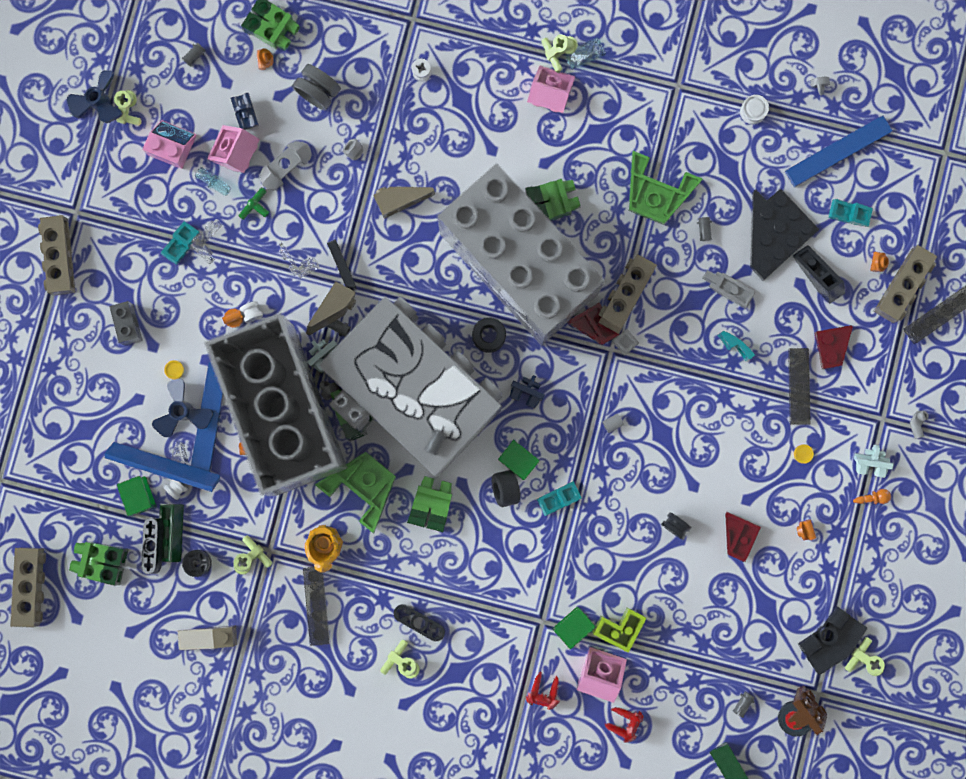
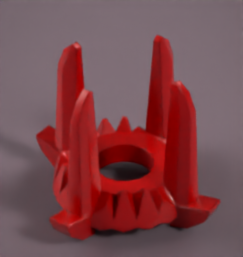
[525,672,560,710]
[605,707,643,743]

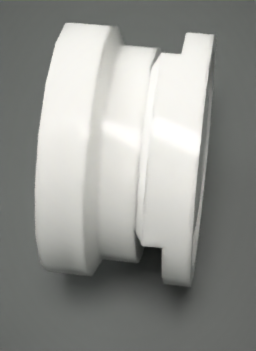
[740,95,769,124]

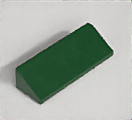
[159,504,184,562]
[709,742,748,779]

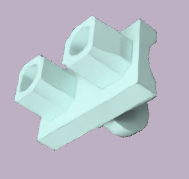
[307,339,338,373]
[854,444,893,478]

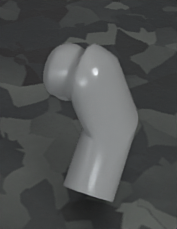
[910,410,928,439]

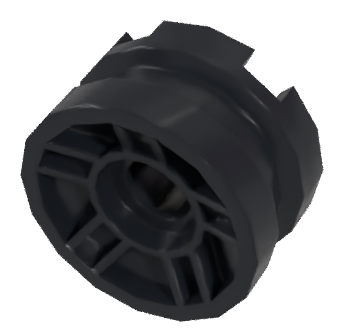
[661,512,692,540]
[182,550,212,577]

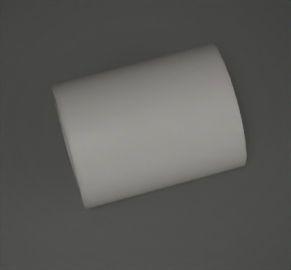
[602,413,624,433]

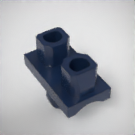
[230,92,259,130]
[509,375,545,409]

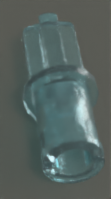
[195,167,231,196]

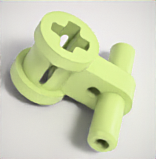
[541,35,578,73]
[114,90,141,126]
[234,535,272,575]
[845,637,885,676]
[380,640,420,679]

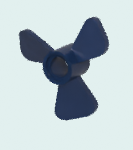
[67,70,123,123]
[152,379,213,437]

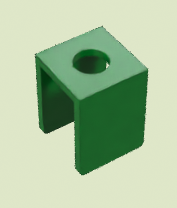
[498,439,539,480]
[117,476,157,516]
[552,607,595,650]

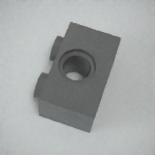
[109,301,143,346]

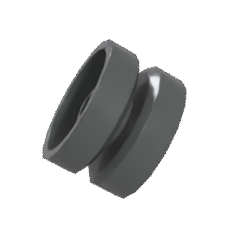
[292,64,341,111]

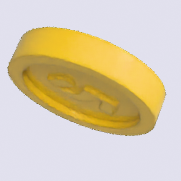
[164,360,184,380]
[794,444,814,464]

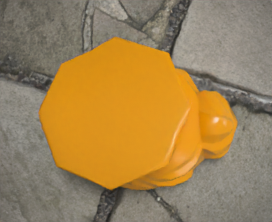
[305,525,343,573]

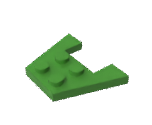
[628,151,703,225]
[315,452,396,533]

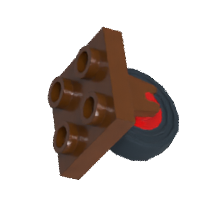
[778,685,827,737]

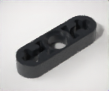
[327,239,357,291]
[141,518,163,574]
[394,604,445,642]

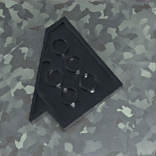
[750,188,820,281]

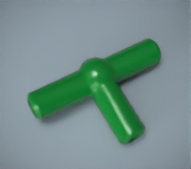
[238,187,269,220]

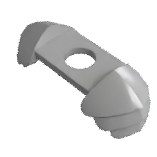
[260,141,312,190]

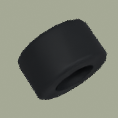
[472,317,506,353]
[491,470,521,507]

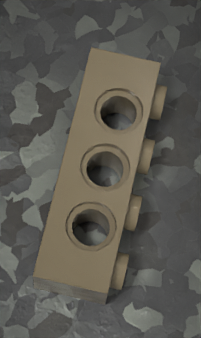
[38,215,76,296]
[873,245,937,323]
[598,254,657,334]
[10,547,46,627]

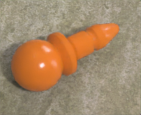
[853,489,891,505]

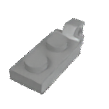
[702,270,755,309]

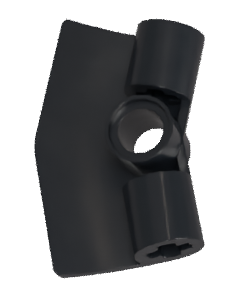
[797,606,867,675]

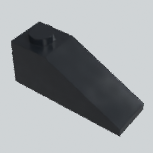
[793,245,845,304]

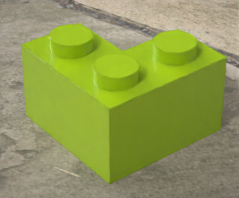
[592,607,646,653]

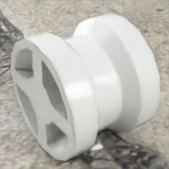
[412,59,431,81]
[240,301,263,323]
[164,480,188,500]

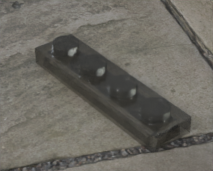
[903,285,966,344]
[788,348,811,425]
[303,567,330,646]

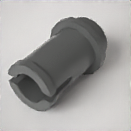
[182,42,206,67]
[697,217,712,241]
[326,320,351,337]
[424,429,446,456]
[733,691,755,718]

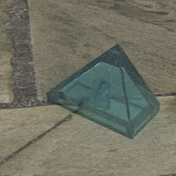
[564,37,606,70]

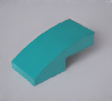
[828,199,873,227]
[161,221,200,265]
[717,331,755,361]
[537,481,582,516]

